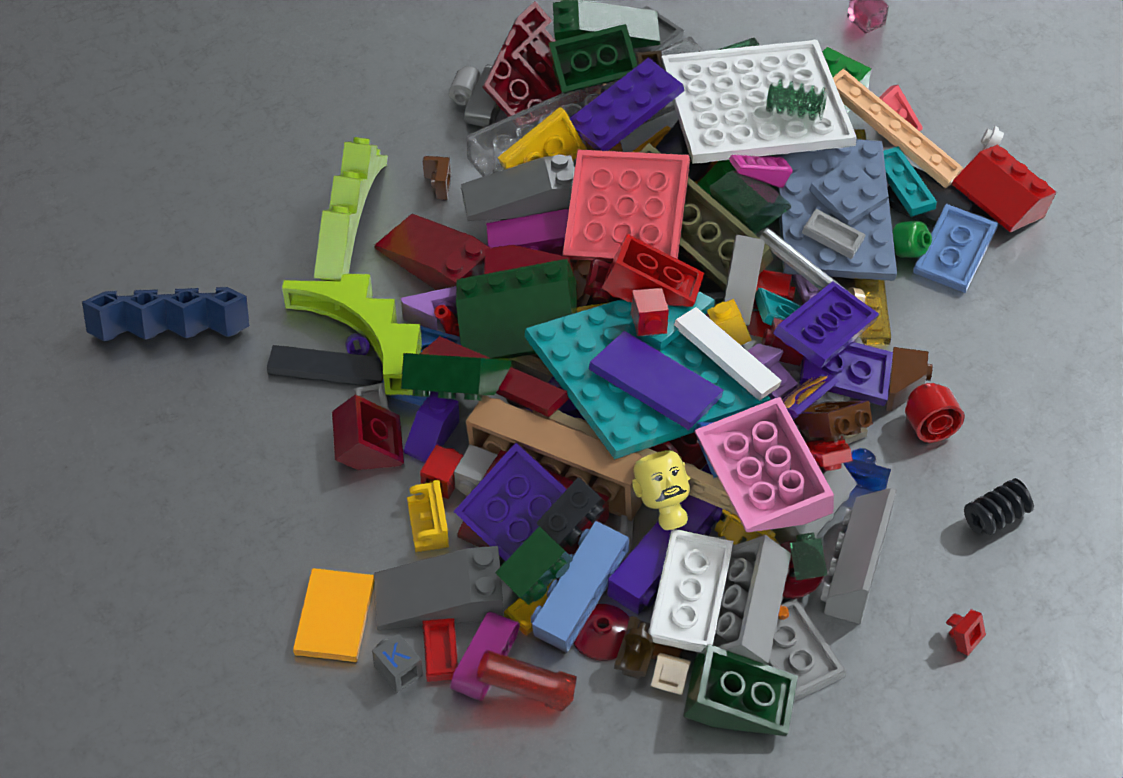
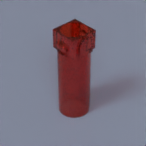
[476,649,577,712]

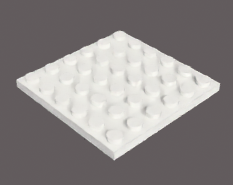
[662,40,857,164]

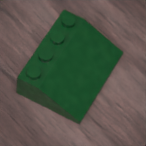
[456,259,577,360]

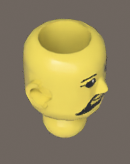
[632,451,690,530]

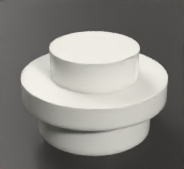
[980,126,1004,150]

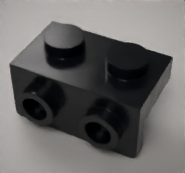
[537,478,606,548]

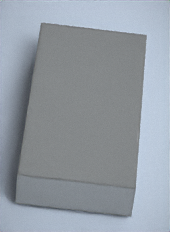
[802,209,866,259]

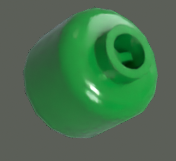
[892,221,932,258]

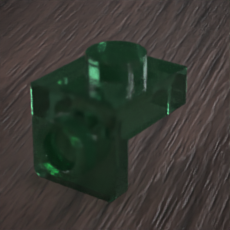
[790,532,828,581]

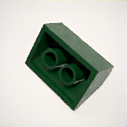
[549,24,638,94]
[401,353,511,401]

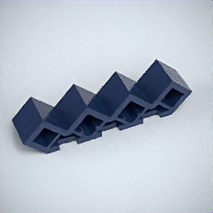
[82,287,250,341]

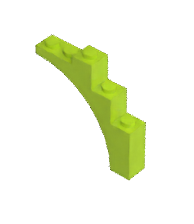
[314,137,388,281]
[282,274,422,395]

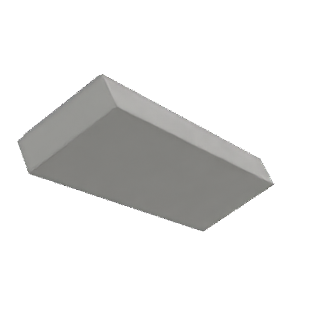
[723,235,765,326]

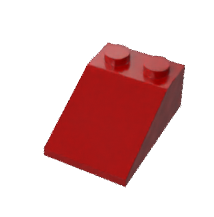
[601,234,704,307]

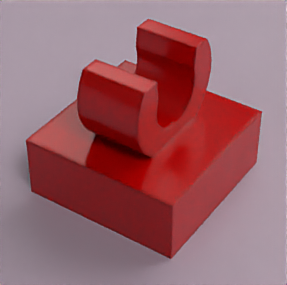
[946,609,986,656]

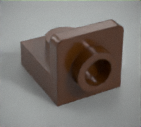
[422,156,451,200]

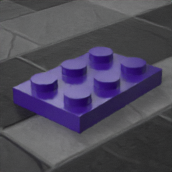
[799,342,893,406]

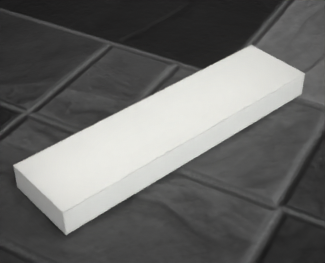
[674,307,782,401]

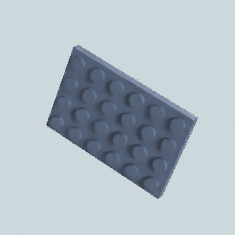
[774,139,897,281]

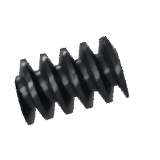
[964,478,1034,535]

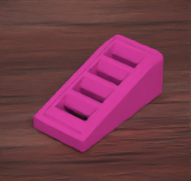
[729,155,793,188]

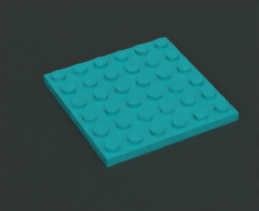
[524,299,770,460]

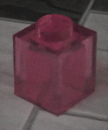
[847,0,889,34]

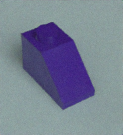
[403,391,460,463]

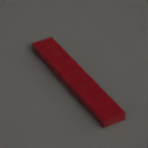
[420,336,569,417]

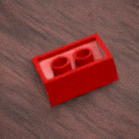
[952,144,1057,232]

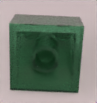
[710,170,791,234]

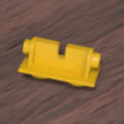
[714,509,779,545]

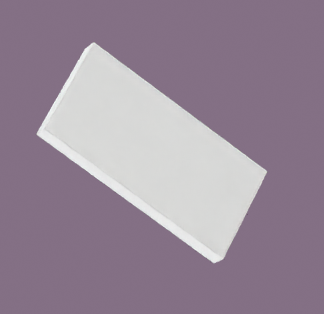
[649,529,734,652]

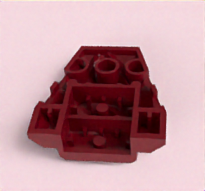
[482,1,599,127]

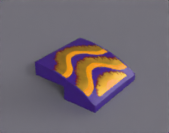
[782,375,839,420]

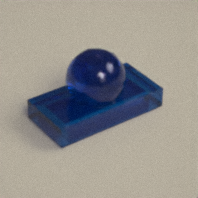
[843,448,891,492]

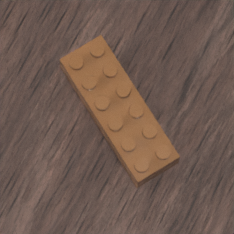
[466,395,643,521]

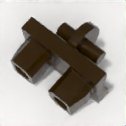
[614,616,657,679]

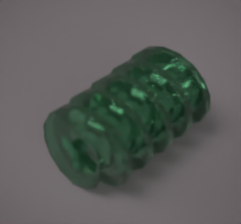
[766,79,827,121]

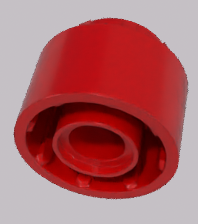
[905,383,965,443]

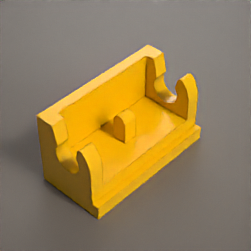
[407,480,449,552]

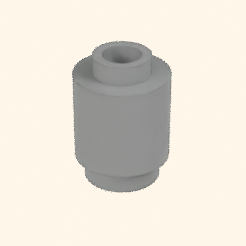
[449,66,481,105]

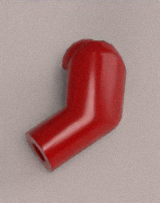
[434,305,460,337]

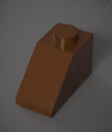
[886,347,933,411]

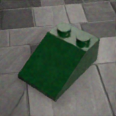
[683,644,798,736]

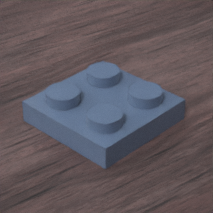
[809,159,889,226]

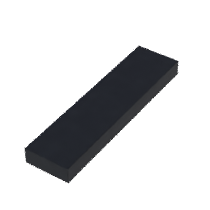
[267,345,383,385]

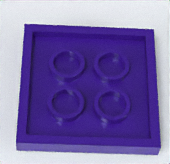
[453,443,567,561]

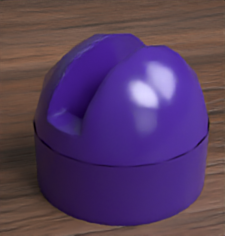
[345,333,370,355]

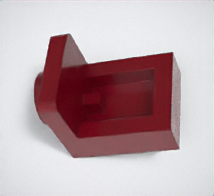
[584,259,616,303]

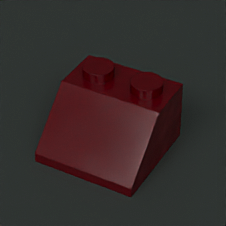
[332,394,404,470]

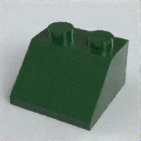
[495,526,573,605]

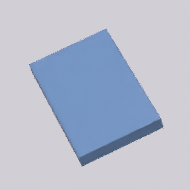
[913,204,998,293]

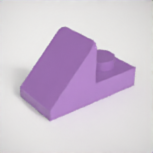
[401,286,457,331]
[747,343,798,400]

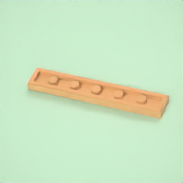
[833,69,964,188]

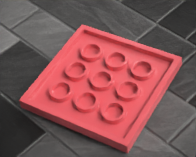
[563,150,690,262]

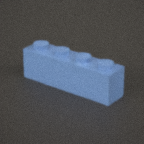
[531,521,629,653]

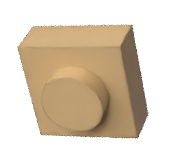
[651,653,691,695]

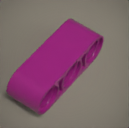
[450,611,520,701]

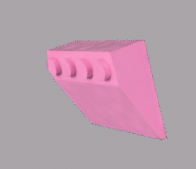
[695,397,834,533]

